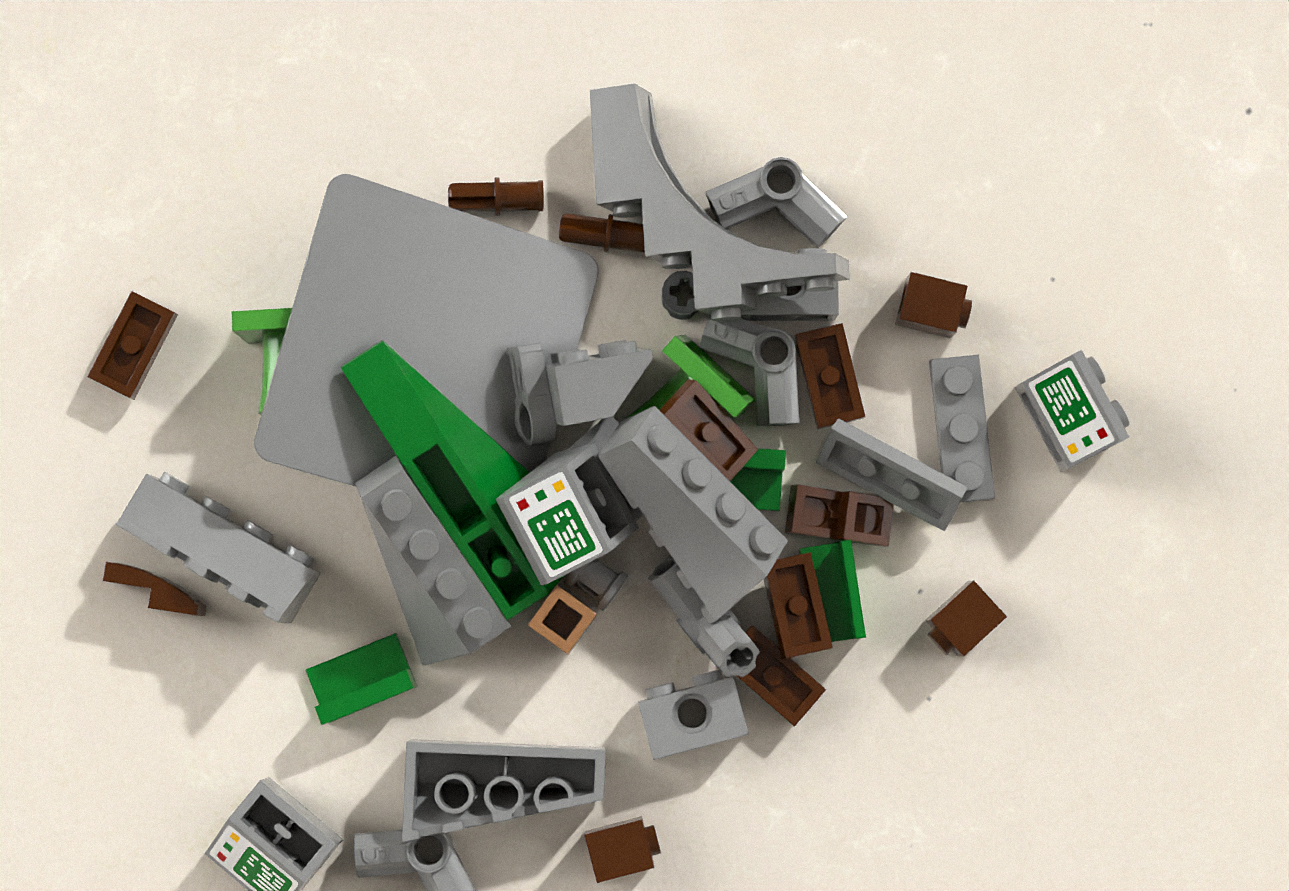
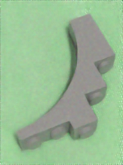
[590,83,850,322]

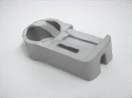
[506,343,556,446]

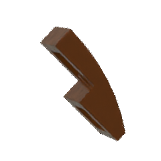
[785,484,894,547]
[103,562,207,616]

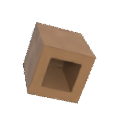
[528,585,598,654]

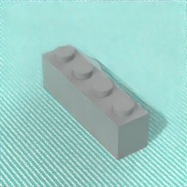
[598,406,788,624]
[355,455,511,665]
[116,472,321,623]
[402,739,606,842]

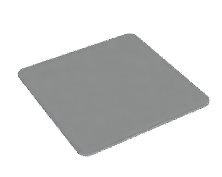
[254,174,598,487]

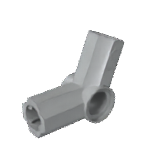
[706,157,847,248]
[699,315,800,426]
[648,557,760,678]
[354,830,476,891]

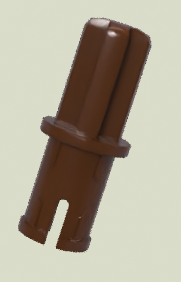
[448,177,544,216]
[559,213,645,253]

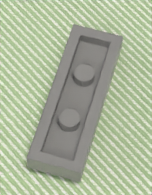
[929,354,995,503]
[816,418,968,531]

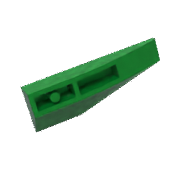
[341,340,565,620]

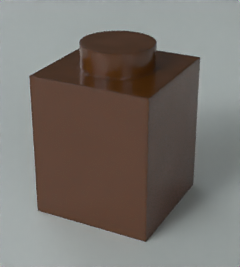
[895,272,972,338]
[925,580,1007,657]
[584,816,661,883]

